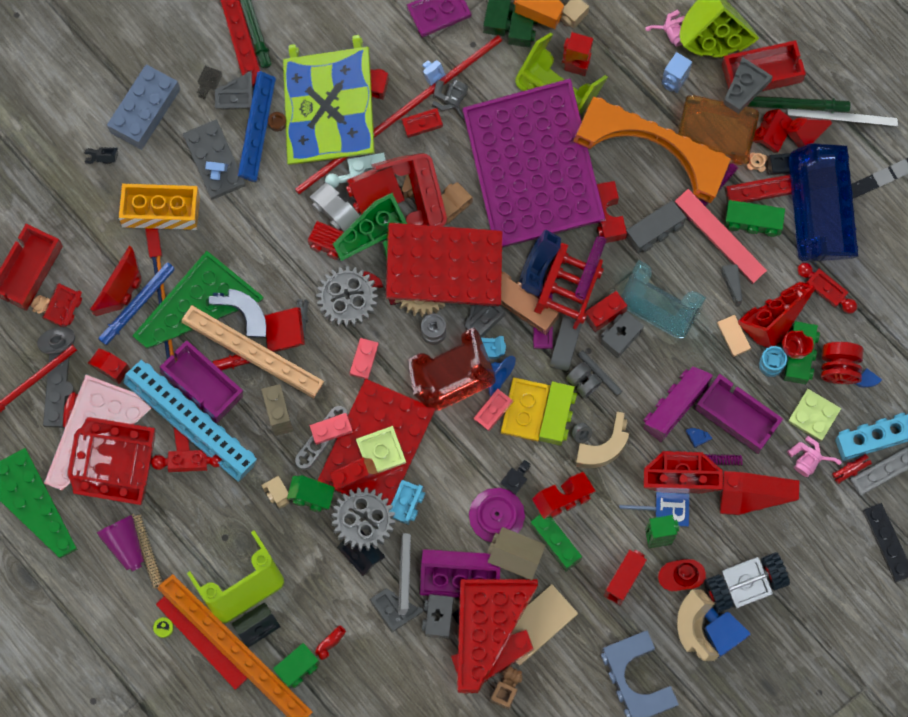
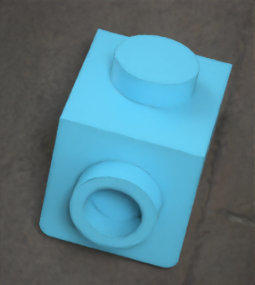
[475,336,506,359]

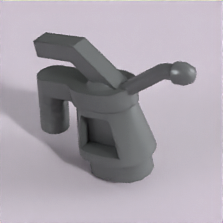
[432,80,468,120]

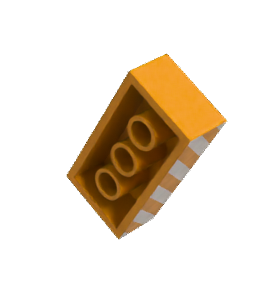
[119,184,200,230]

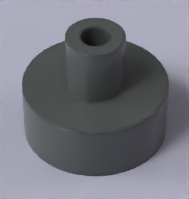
[572,423,592,443]

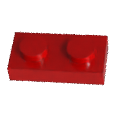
[402,108,443,138]

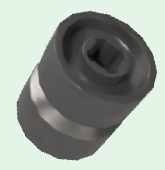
[421,314,446,345]
[566,362,602,398]

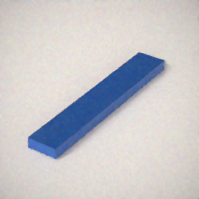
[238,71,276,182]

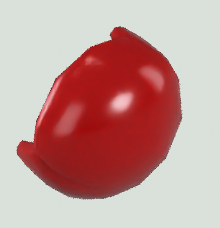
[782,331,814,359]

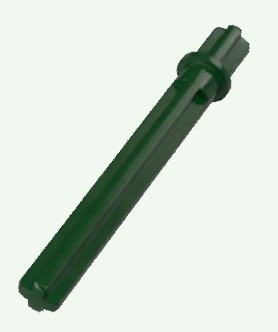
[240,0,272,68]
[748,96,851,113]

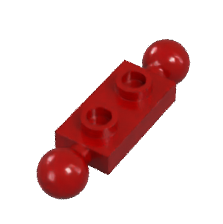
[797,263,857,314]
[151,450,222,472]

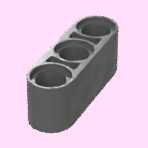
[550,315,582,372]

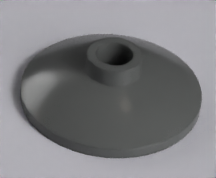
[37,327,75,354]

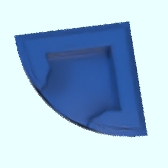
[855,368,882,388]
[686,428,712,448]

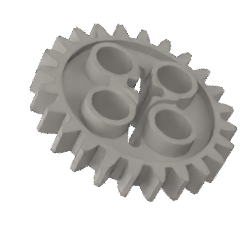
[316,266,378,328]
[331,488,395,551]

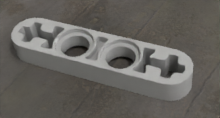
[295,406,348,471]

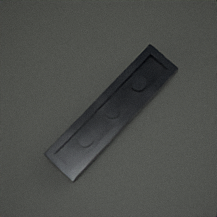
[863,503,908,583]

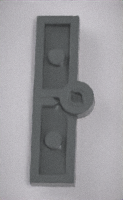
[43,351,74,428]

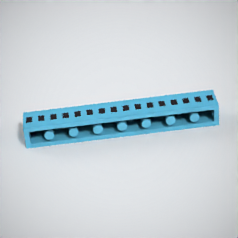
[123,360,257,482]

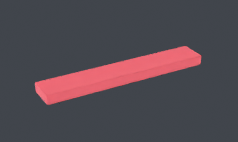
[674,189,767,284]

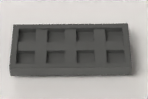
[182,119,246,200]

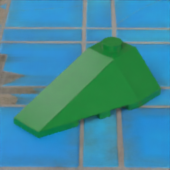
[333,193,407,261]

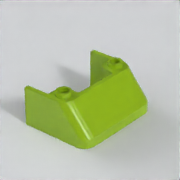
[515,32,608,115]
[187,531,284,624]

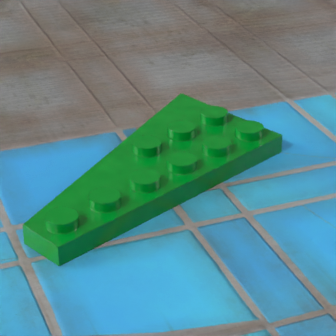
[0,448,78,559]

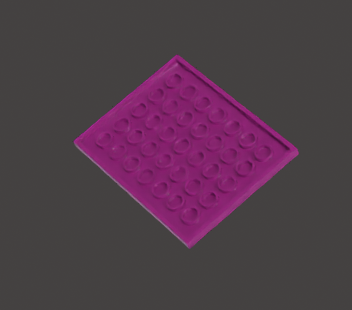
[463,78,606,248]

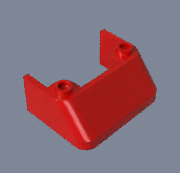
[371,153,447,226]

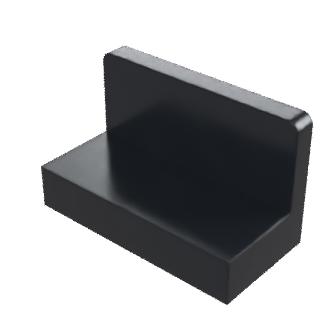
[337,530,385,576]
[232,603,281,648]

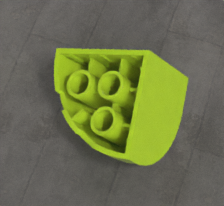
[680,0,759,57]

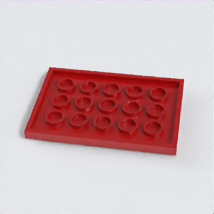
[386,223,502,306]
[317,378,436,506]

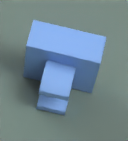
[422,60,445,85]
[205,161,228,180]

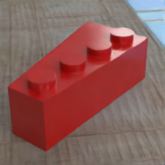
[451,630,534,695]

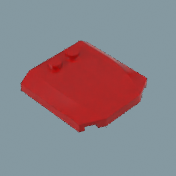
[68,417,156,505]

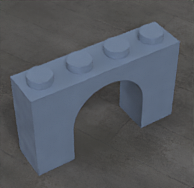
[600,630,679,717]

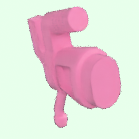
[645,10,685,47]
[787,436,842,477]

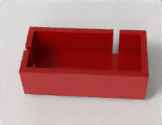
[722,40,806,92]
[0,224,63,311]

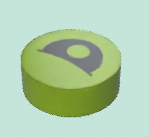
[153,618,174,638]

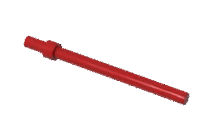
[0,345,77,413]

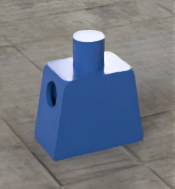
[704,608,751,658]

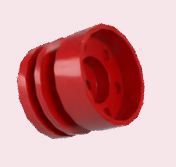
[821,342,864,384]

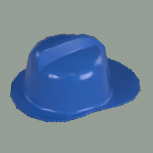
[478,355,516,396]

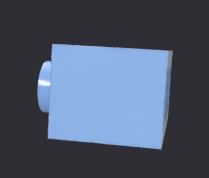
[661,52,692,93]

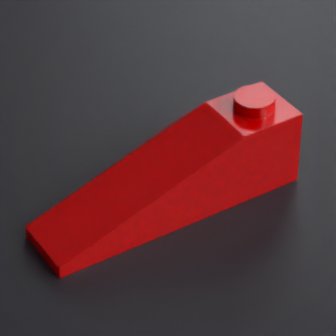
[738,282,815,348]
[720,471,800,515]

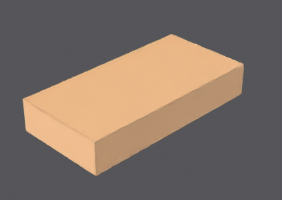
[717,315,751,357]

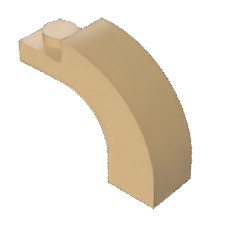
[576,412,629,468]
[677,589,719,661]

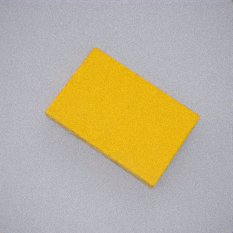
[501,377,551,442]

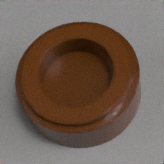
[268,112,286,132]

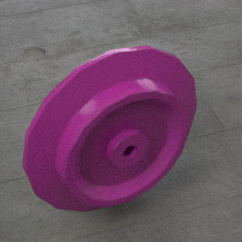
[469,488,525,542]

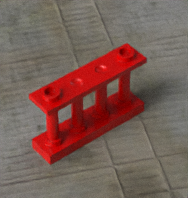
[534,242,604,329]

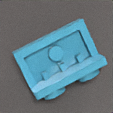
[389,480,425,525]

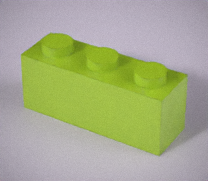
[539,382,577,446]

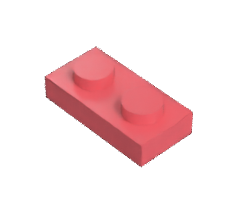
[350,338,379,380]
[474,389,514,431]
[310,413,353,445]

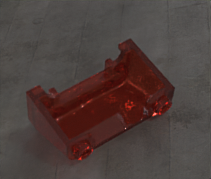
[408,327,496,411]

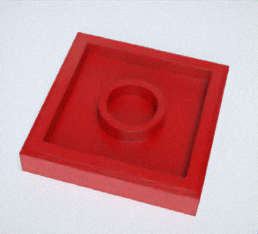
[264,307,305,352]

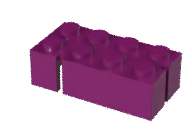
[160,340,243,424]
[695,374,783,454]

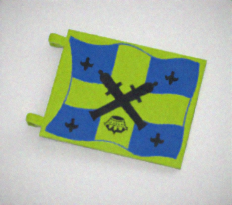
[283,35,375,165]

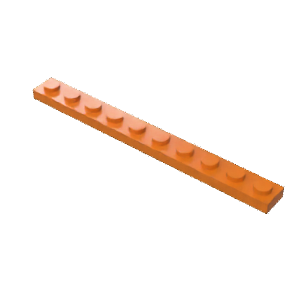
[158,574,313,717]

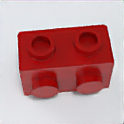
[752,109,793,153]
[42,283,82,327]

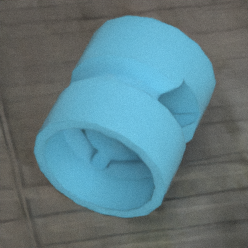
[759,346,787,377]

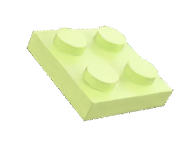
[788,389,841,442]
[356,426,406,473]

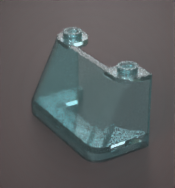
[621,260,706,338]

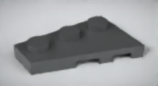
[723,57,773,114]

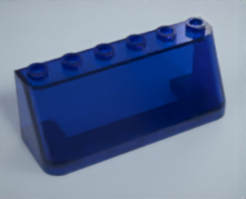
[789,143,858,261]

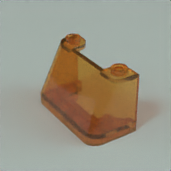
[677,95,760,165]

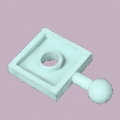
[325,153,385,188]

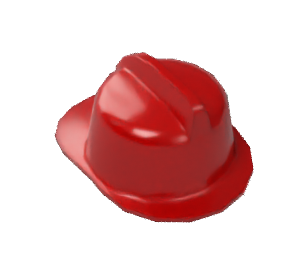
[658,558,706,591]

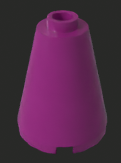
[97,515,144,572]

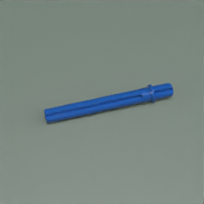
[99,263,175,345]

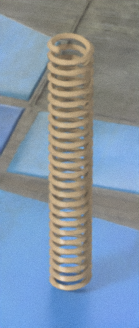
[132,514,163,588]

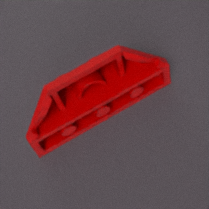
[90,246,142,316]
[644,451,723,494]

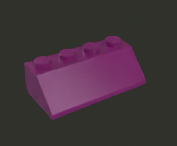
[643,366,713,442]
[420,549,501,598]

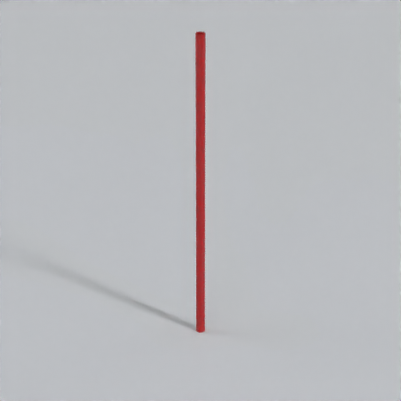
[295,35,502,195]

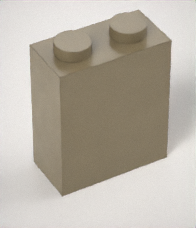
[261,384,293,436]
[487,527,546,580]

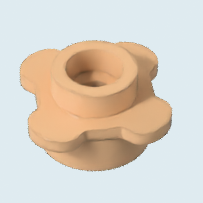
[747,152,767,172]
[31,295,50,314]

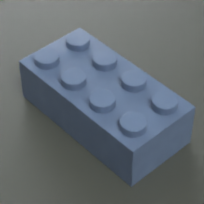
[107,65,180,150]

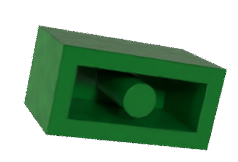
[287,475,335,512]
[273,643,320,689]

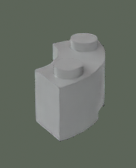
[310,183,360,232]

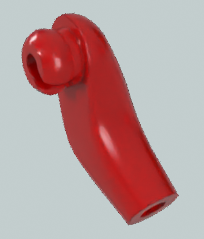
[63,392,78,427]
[315,626,346,660]

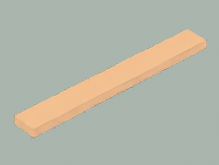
[181,305,324,399]

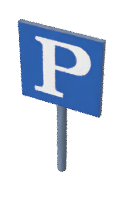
[619,492,689,527]

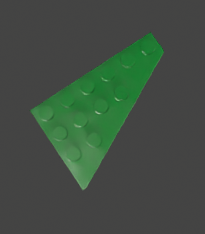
[132,251,264,349]

